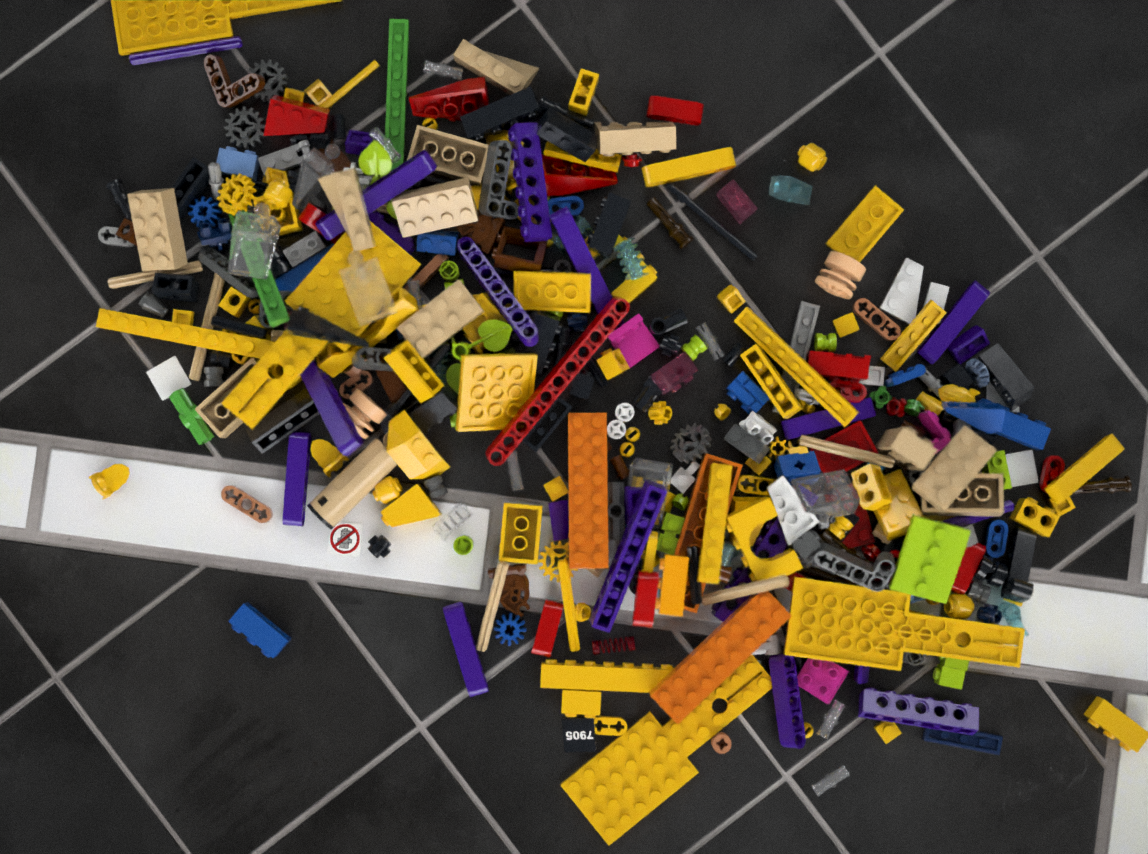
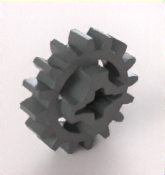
[247,59,288,102]
[224,107,266,150]
[670,423,712,464]

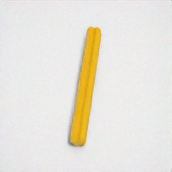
[557,559,580,652]

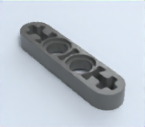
[198,246,259,298]

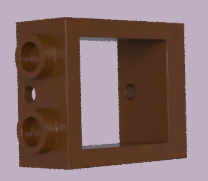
[492,226,548,271]

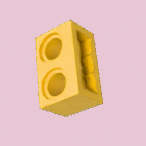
[851,464,892,511]
[1009,497,1060,537]

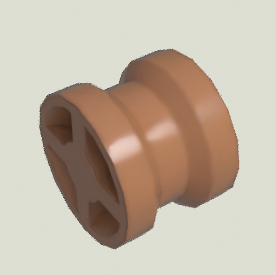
[711,732,732,754]

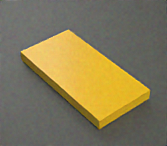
[826,185,904,263]
[514,271,591,313]

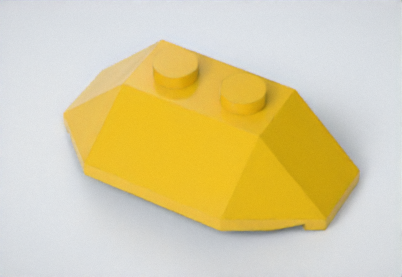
[386,410,450,479]

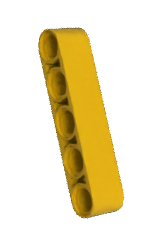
[641,147,736,187]
[1044,433,1125,505]

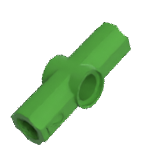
[169,388,215,445]

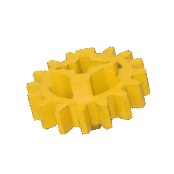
[217,173,257,216]
[538,541,578,583]

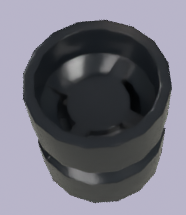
[264,246,293,279]
[974,555,1009,588]

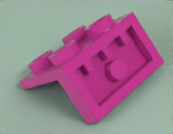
[607,313,659,368]
[917,410,951,455]
[797,658,849,704]

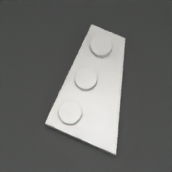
[879,258,924,324]
[767,476,820,546]

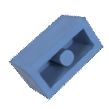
[216,146,260,181]

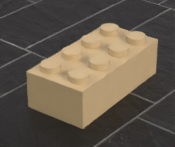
[407,125,489,185]
[392,177,478,238]
[127,188,188,271]
[397,280,485,359]
[195,357,275,439]
[912,425,997,514]
[875,426,937,470]
[920,473,1004,517]

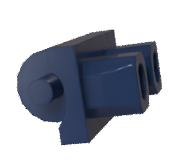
[197,218,236,251]

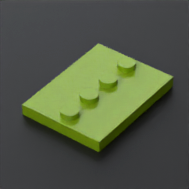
[889,514,971,604]

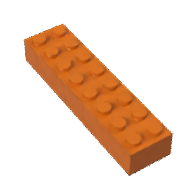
[568,413,609,569]
[659,453,743,613]
[649,591,792,725]

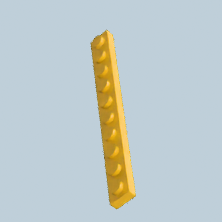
[96,308,275,359]

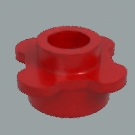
[621,153,642,167]
[887,397,907,417]
[861,544,881,562]

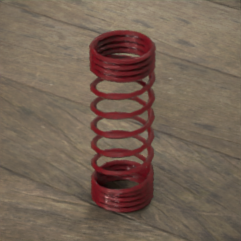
[592,636,635,655]

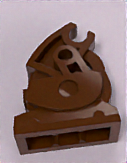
[456,210,506,256]
[488,563,530,617]

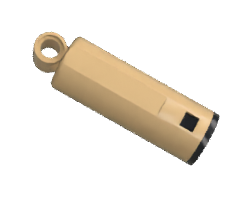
[307,432,398,529]

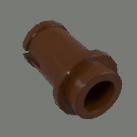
[900,420,925,439]
[610,454,631,480]

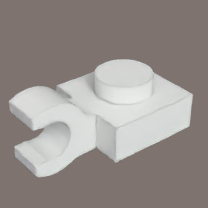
[669,462,700,494]

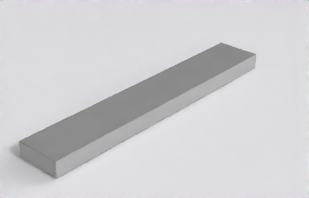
[772,301,820,414]

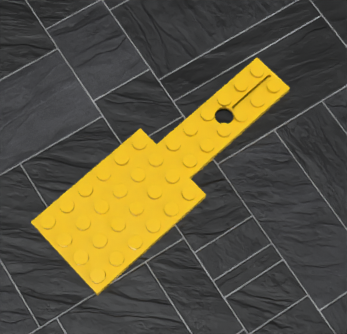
[111,0,343,56]
[221,221,421,429]
[784,577,1025,671]
[560,655,772,846]

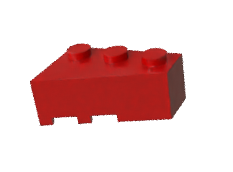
[263,95,331,136]
[806,351,871,383]

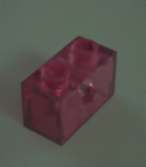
[716,179,758,225]
[651,352,698,395]

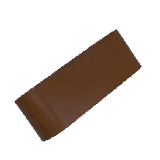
[375,356,412,403]

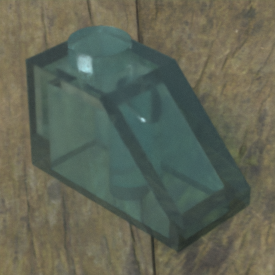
[769,176,812,205]

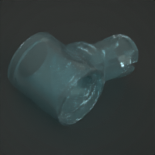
[721,543,739,567]
[998,602,1029,637]

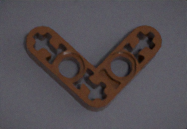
[204,54,265,108]

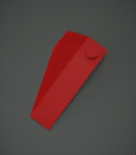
[409,77,490,122]
[542,154,618,197]

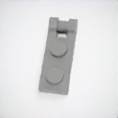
[258,140,315,178]

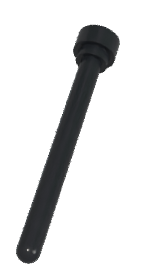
[385,343,451,418]

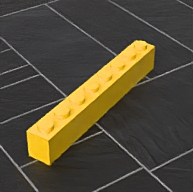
[540,659,674,693]

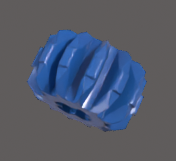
[188,196,222,228]
[494,613,527,646]

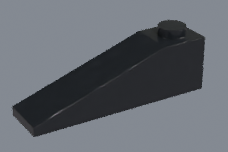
[286,307,369,347]

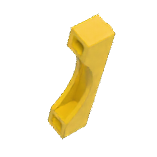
[316,286,419,378]
[696,463,732,584]

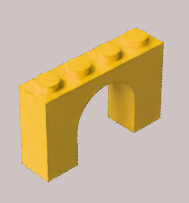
[584,232,658,309]
[725,496,803,582]

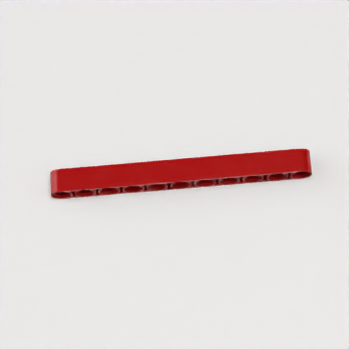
[485,297,630,466]

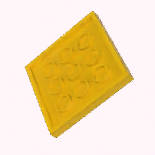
[456,353,538,432]

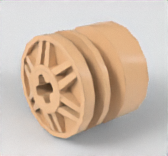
[815,251,866,299]
[343,388,388,439]

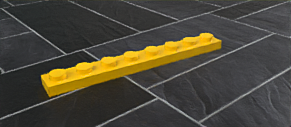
[734,307,859,427]

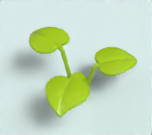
[332,140,409,219]
[442,319,512,394]

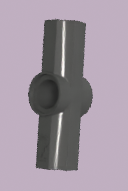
[608,482,625,540]

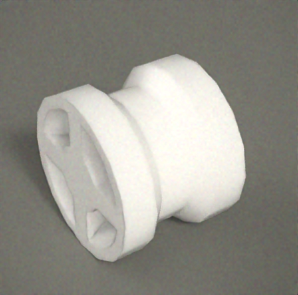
[615,403,634,422]
[607,420,626,439]

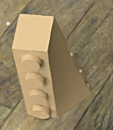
[453,39,539,95]
[594,122,676,156]
[318,168,376,251]

